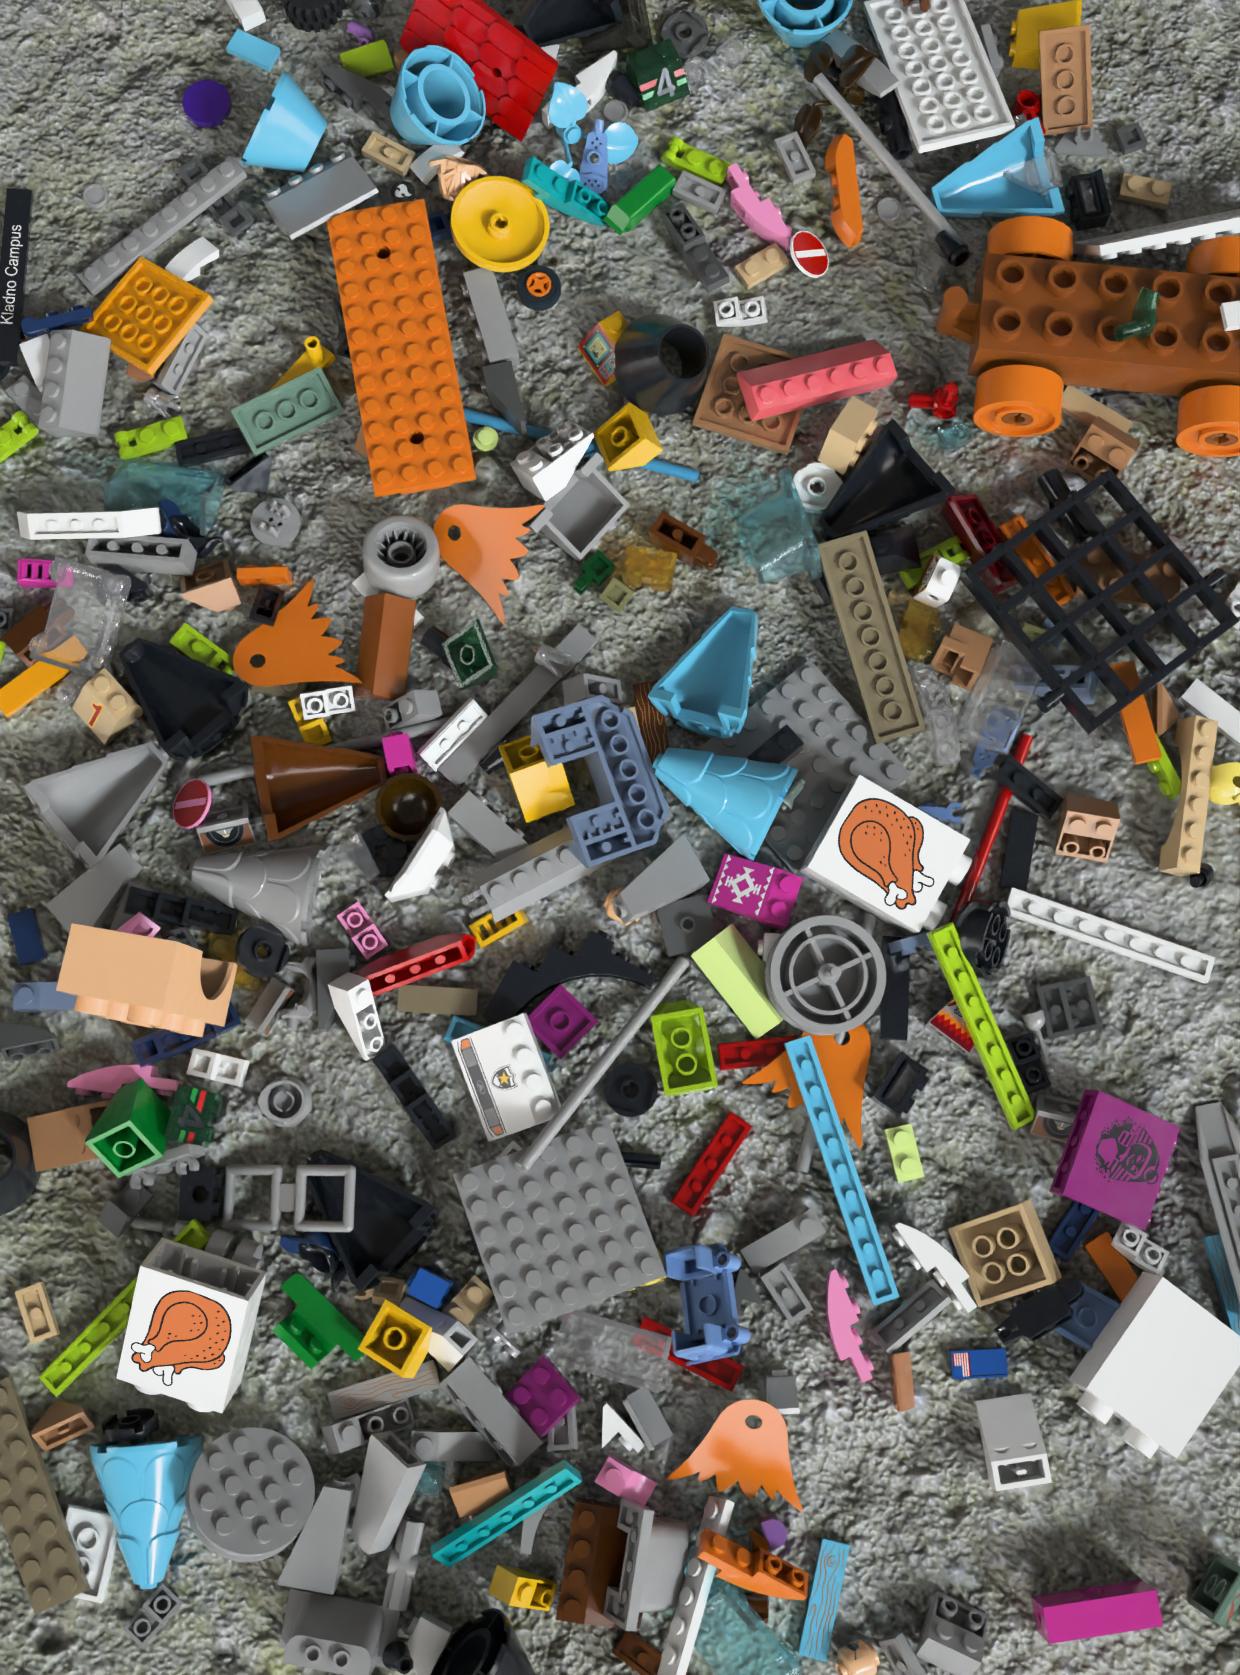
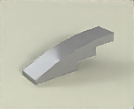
[820,29,900,98]

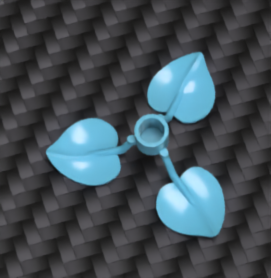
[548,81,638,182]

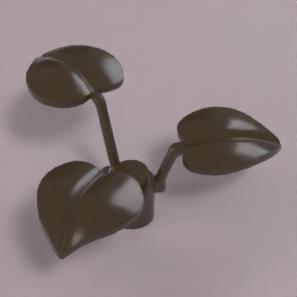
[793,41,877,150]

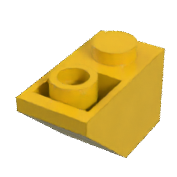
[488,1565,558,1611]

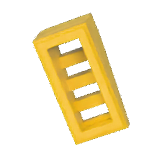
[468,909,529,948]

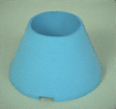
[757,0,853,48]
[390,45,486,145]
[241,71,328,172]

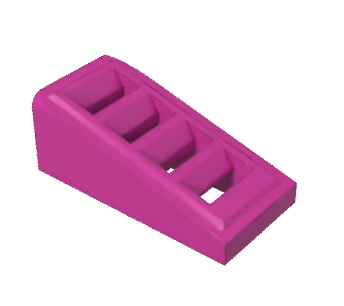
[17,559,75,588]

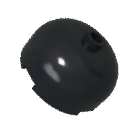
[953,898,1011,980]

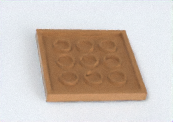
[693,333,804,455]

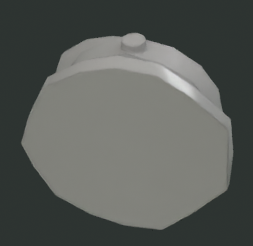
[257,1076,312,1128]

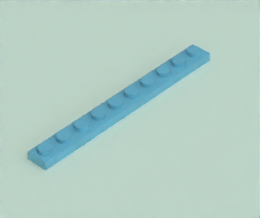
[784,1035,899,1306]

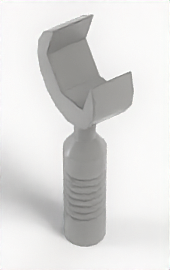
[133,1217,188,1235]

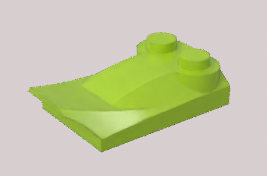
[650,999,718,1097]

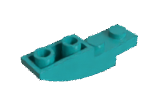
[521,156,611,227]

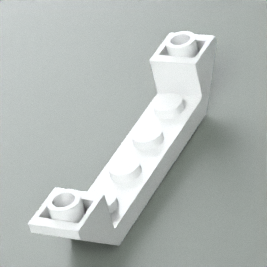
[17,507,162,540]

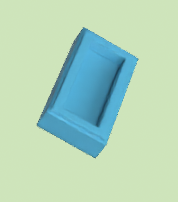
[226,29,281,72]

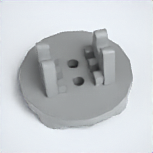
[250,498,301,548]

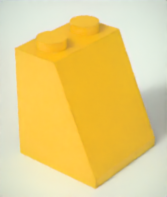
[1008,0,1082,70]
[498,735,575,823]

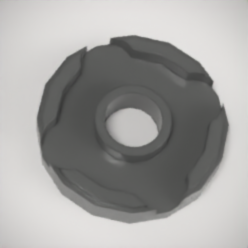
[661,11,709,59]

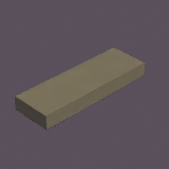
[397,985,479,1017]

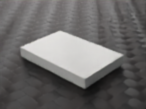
[65,1503,118,1603]

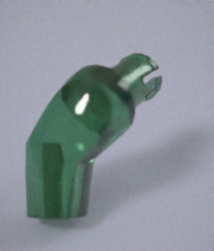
[1113,287,1160,342]

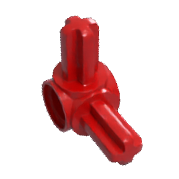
[1010,90,1046,135]
[908,381,959,419]

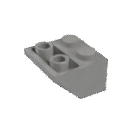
[915,1591,989,1675]

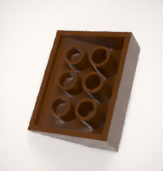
[556,1497,659,1629]

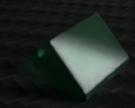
[442,619,497,690]

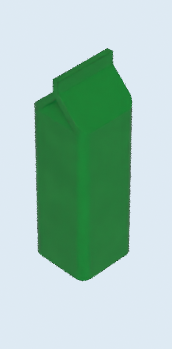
[603,164,676,236]

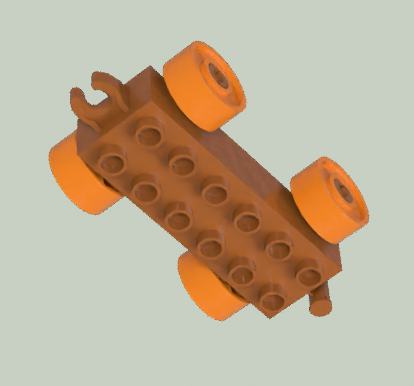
[935,216,1240,457]

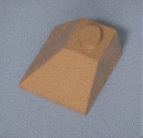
[179,557,241,612]

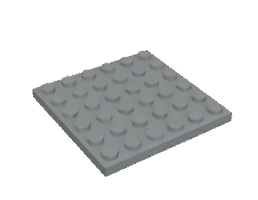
[697,659,911,874]
[453,1119,666,1336]

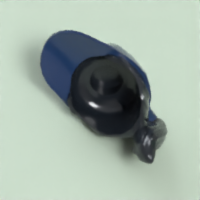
[157,499,224,559]
[280,1232,347,1292]

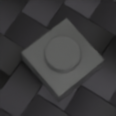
[1114,122,1148,156]

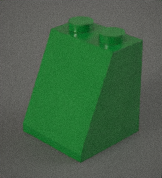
[84,1078,173,1178]

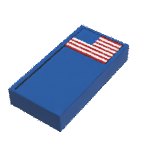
[949,1348,1008,1380]

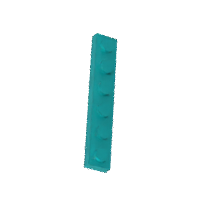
[430,1459,582,1568]

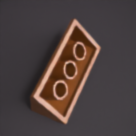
[353,593,417,701]

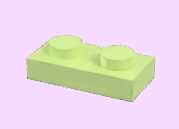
[884,1124,925,1183]

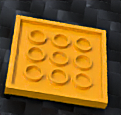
[79,256,214,376]

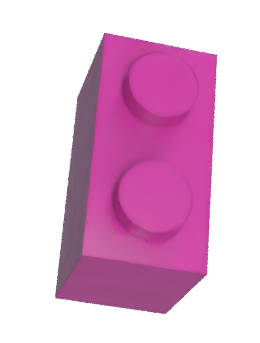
[382,731,419,777]

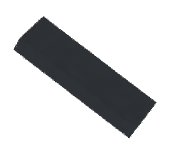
[174,427,252,469]
[999,810,1039,892]

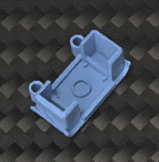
[663,1243,750,1366]

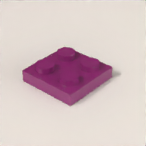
[528,984,598,1060]
[505,1356,582,1437]

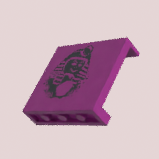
[1049,1089,1180,1230]

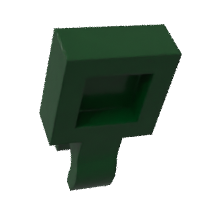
[573,549,617,596]

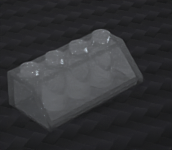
[951,639,1041,756]
[551,1310,672,1393]

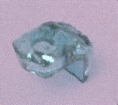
[936,422,973,451]

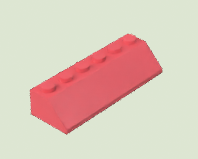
[736,339,898,421]

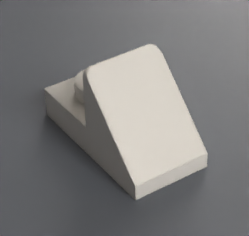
[602,1401,645,1453]

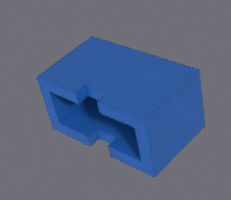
[406,1266,455,1309]

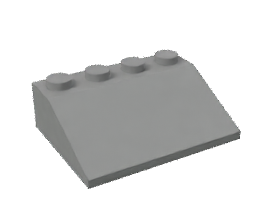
[262,151,379,240]

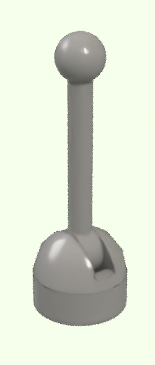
[1022,1009,1055,1074]

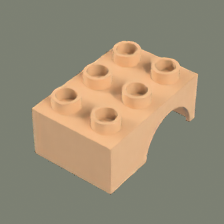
[56,923,238,1037]

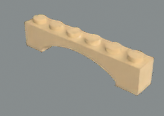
[1158,715,1218,877]

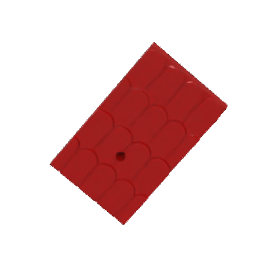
[399,0,560,142]

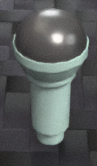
[778,778,806,813]

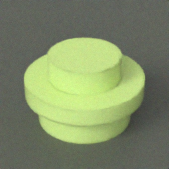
[473,427,498,452]

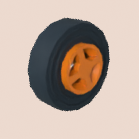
[517,266,561,311]

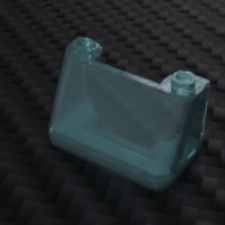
[694,1577,804,1675]

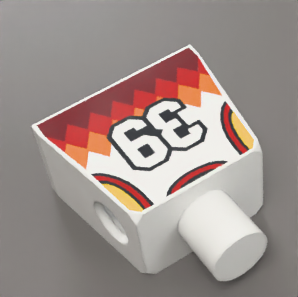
[911,553,963,609]

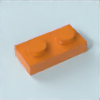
[237,564,292,586]

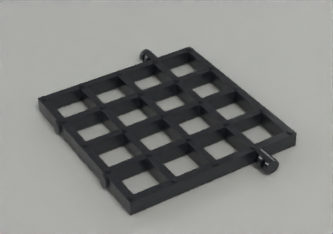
[959,469,1240,735]

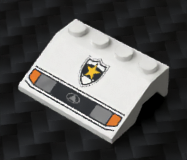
[451,1013,561,1142]

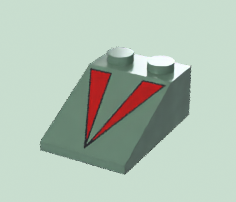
[1188,1554,1240,1629]

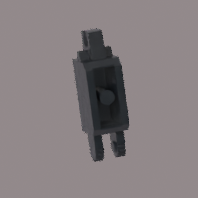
[994,1279,1085,1345]

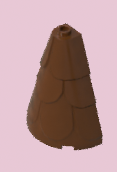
[250,735,391,841]

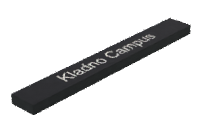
[0,188,33,367]

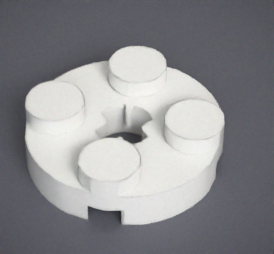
[791,463,842,514]

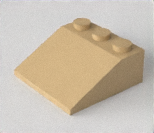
[948,1198,1062,1307]

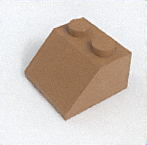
[449,1465,514,1520]

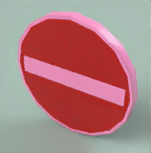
[173,779,211,829]

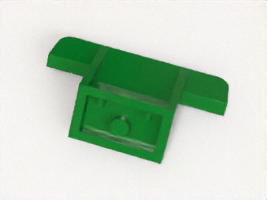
[272,1274,365,1370]

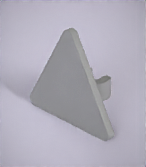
[1054,127,1108,158]

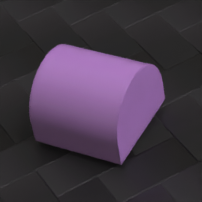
[759,1515,787,1551]

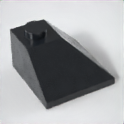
[868,523,922,575]

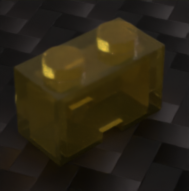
[622,545,677,592]
[898,600,941,664]

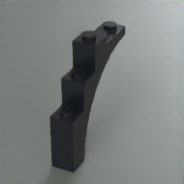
[482,930,656,1024]

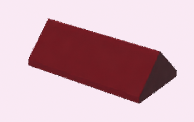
[941,494,1019,596]

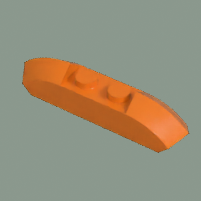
[825,134,863,248]

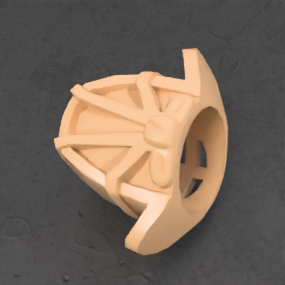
[428,155,490,202]

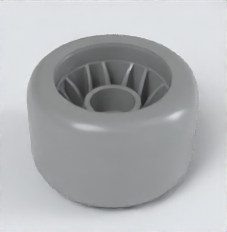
[362,515,440,599]

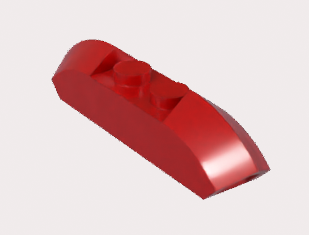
[356,933,476,997]

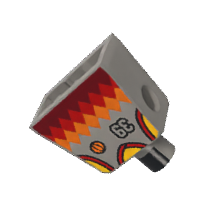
[925,994,988,1056]

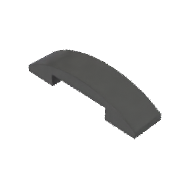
[177,157,254,237]

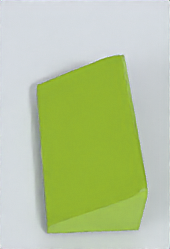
[340,39,394,78]

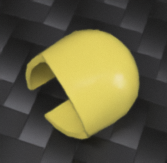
[1209,762,1240,805]

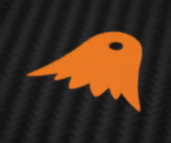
[433,504,545,626]
[233,578,362,687]
[742,1023,871,1149]
[666,1399,803,1513]

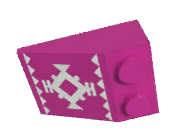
[707,854,803,930]

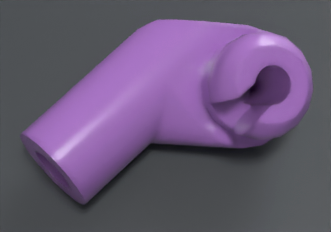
[347,20,374,47]

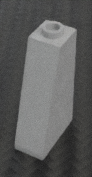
[612,835,710,925]
[46,843,143,933]
[351,1430,426,1555]
[278,1477,356,1595]

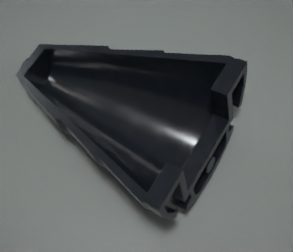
[513,0,626,48]
[818,419,956,542]
[119,637,249,761]
[306,1149,439,1292]

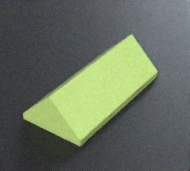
[691,924,784,1039]

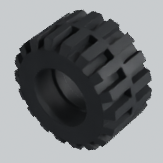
[282,0,344,33]

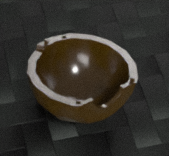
[375,773,442,841]

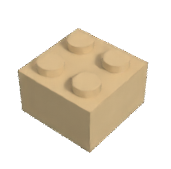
[818,396,879,475]

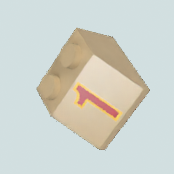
[72,668,144,746]

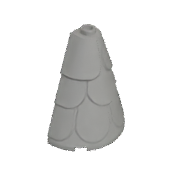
[23,742,169,869]
[188,844,332,947]

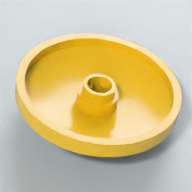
[450,176,550,272]

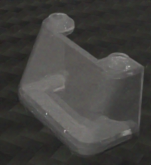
[29,556,131,676]

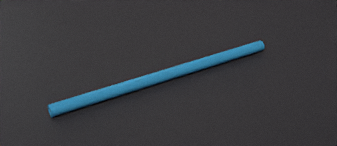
[463,408,700,483]

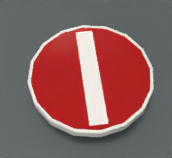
[789,230,829,278]

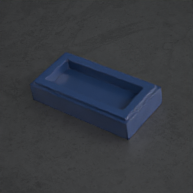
[7,908,48,966]

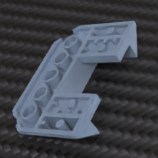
[530,695,669,868]

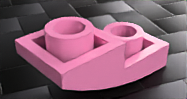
[337,901,388,960]

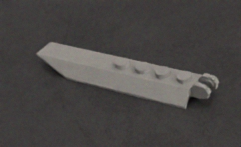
[461,798,673,923]
[1194,1102,1240,1306]

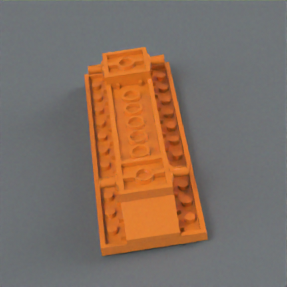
[327,199,476,497]

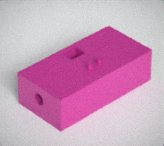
[1031,1579,1163,1644]

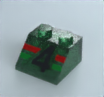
[626,38,690,113]
[164,1084,223,1148]

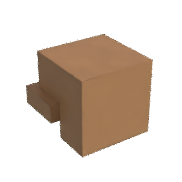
[929,623,993,691]

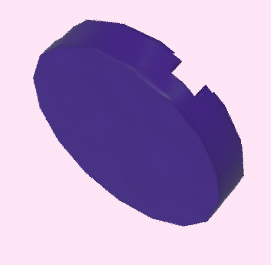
[182,80,232,128]

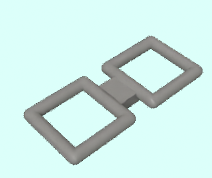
[222,1164,356,1232]

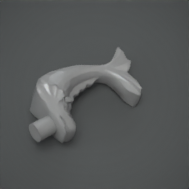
[281,957,318,1030]

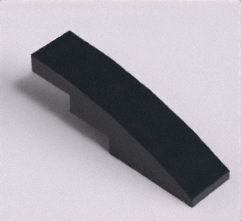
[123,886,239,937]
[879,936,910,1041]
[372,1044,457,1151]

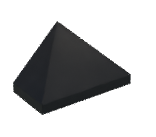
[223,453,272,495]
[249,583,285,627]

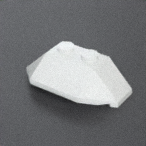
[384,807,456,902]

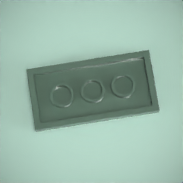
[230,367,344,457]

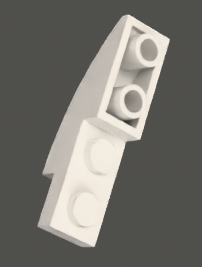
[542,50,617,130]
[891,1223,977,1313]

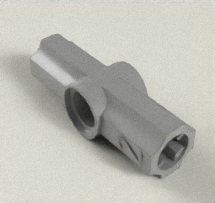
[382,1517,425,1611]

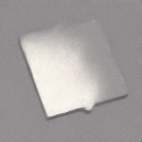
[330,833,380,894]

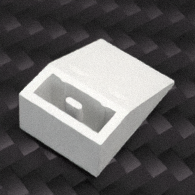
[510,420,594,502]
[975,1392,1052,1491]

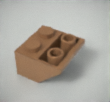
[1065,416,1141,492]
[1054,794,1120,863]

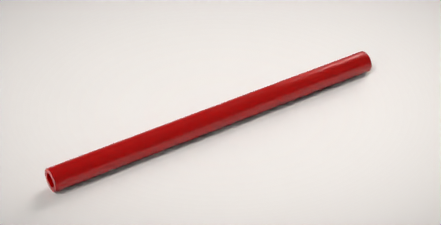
[949,734,1033,922]

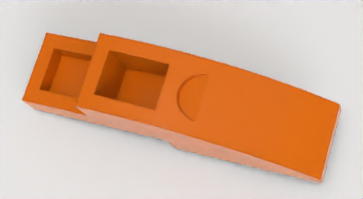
[698,1528,809,1600]

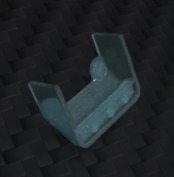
[104,460,224,536]

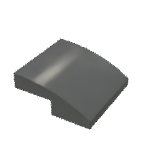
[1036,976,1103,1039]

